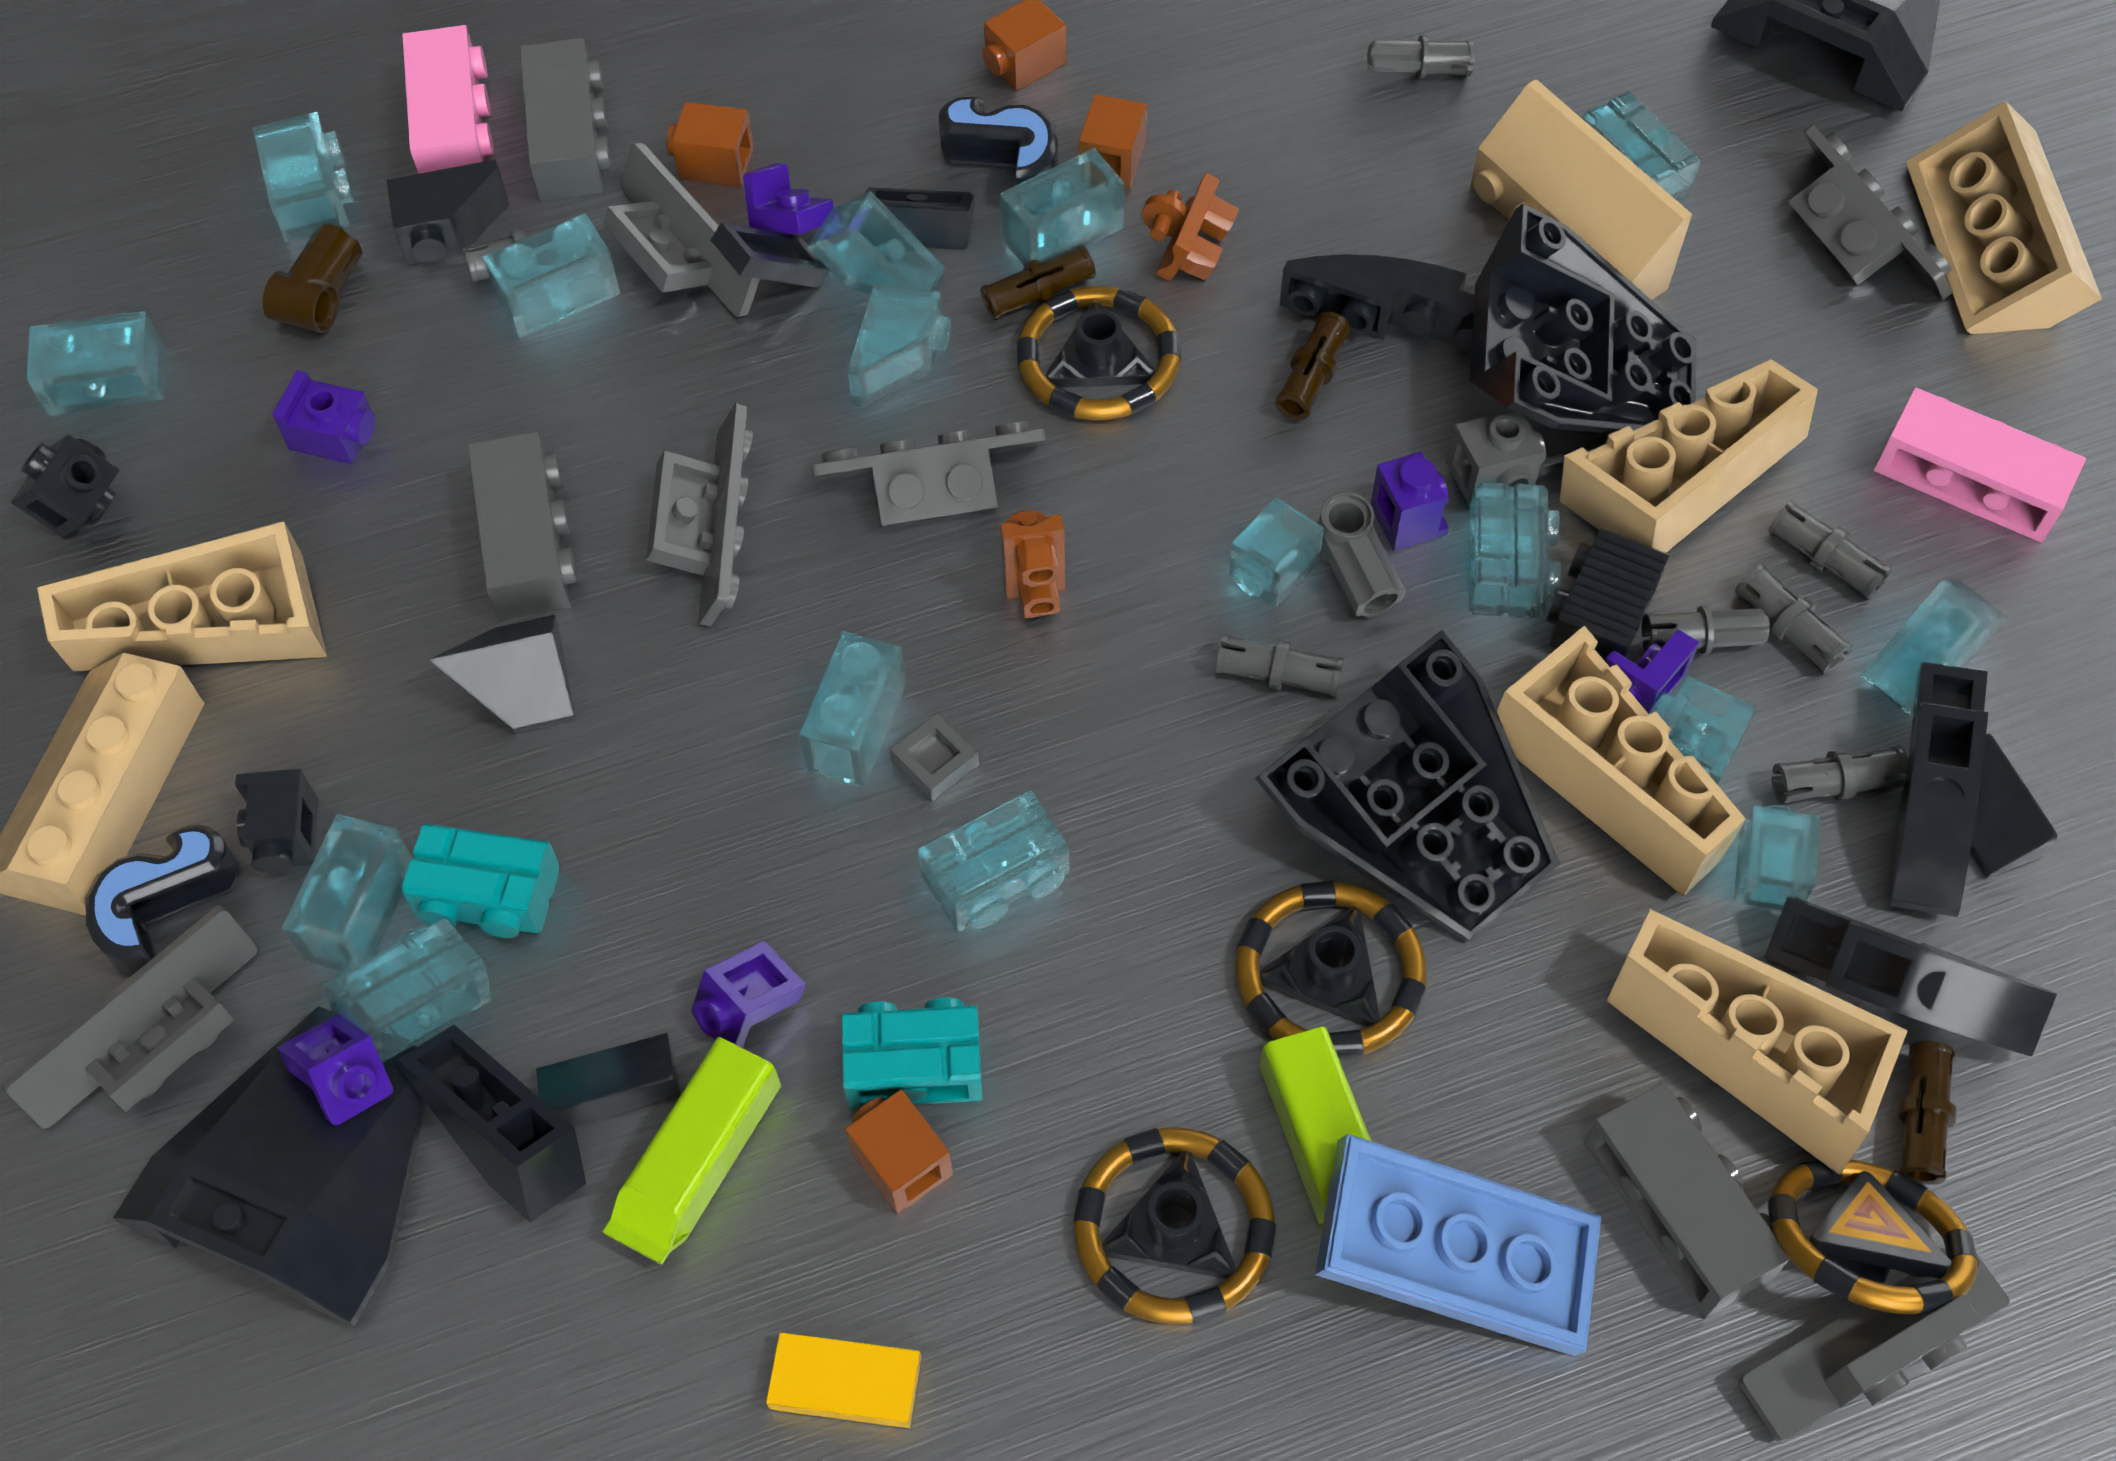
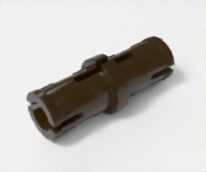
[980,244,1096,320]
[1275,312,1351,420]
[1898,1041,1957,1185]

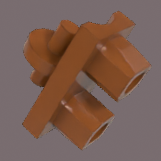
[1141,172,1239,282]
[1000,510,1065,618]

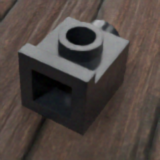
[235,768,318,874]

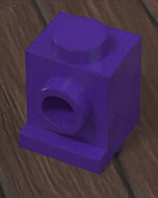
[272,370,375,464]
[1370,451,1449,551]

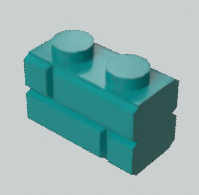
[402,824,560,938]
[842,997,983,1109]

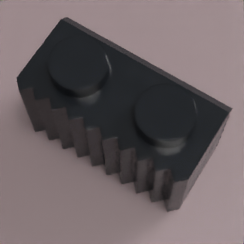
[1546,528,1670,660]

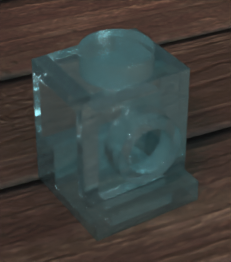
[1652,675,1757,785]

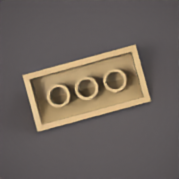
[1471,79,1692,300]
[1906,101,2102,335]
[0,653,205,916]

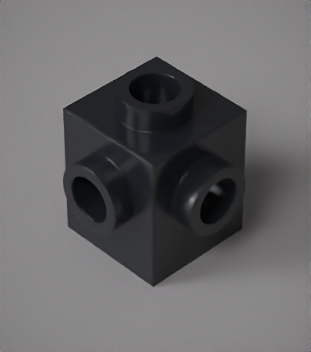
[10,434,120,537]

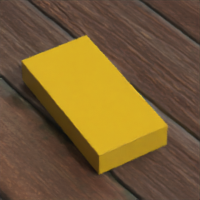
[766,1332,922,1429]

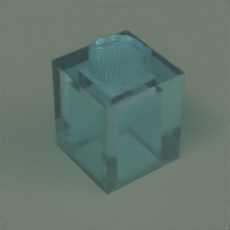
[1229,497,1324,607]
[1734,805,1820,911]

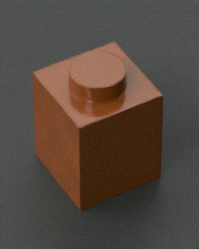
[982,0,1067,91]
[1079,94,1147,189]
[667,102,754,187]
[845,1089,953,1215]

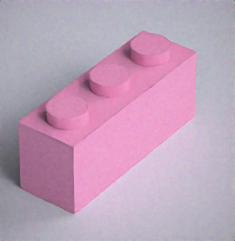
[402,25,494,174]
[1874,387,2086,543]

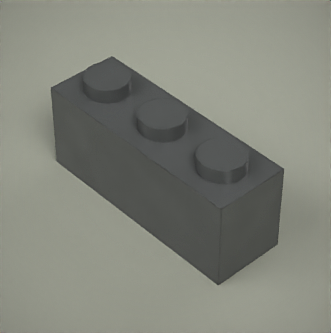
[520,38,612,201]
[468,431,578,621]
[1584,1081,1790,1319]

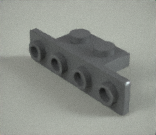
[1788,124,1952,300]
[603,142,760,317]
[646,403,753,627]
[811,421,1046,527]
[2,906,258,1129]
[1739,1254,2009,1442]

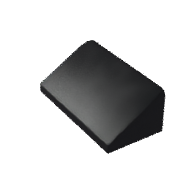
[859,187,974,249]
[1971,734,2058,878]
[536,1033,681,1126]

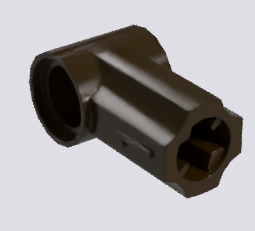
[262,223,363,333]

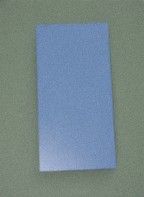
[1315,1134,1601,1356]

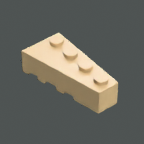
[1560,359,1818,553]
[37,521,327,671]
[1497,626,1746,896]
[1606,909,1908,1175]

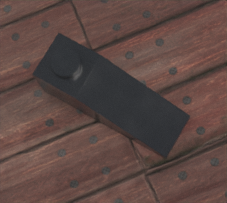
[397,1024,586,1223]

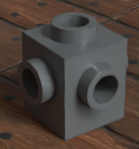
[1446,410,1546,506]

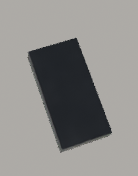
[711,222,830,288]

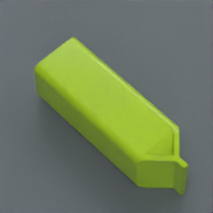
[1259,1027,1371,1231]
[602,1037,781,1265]

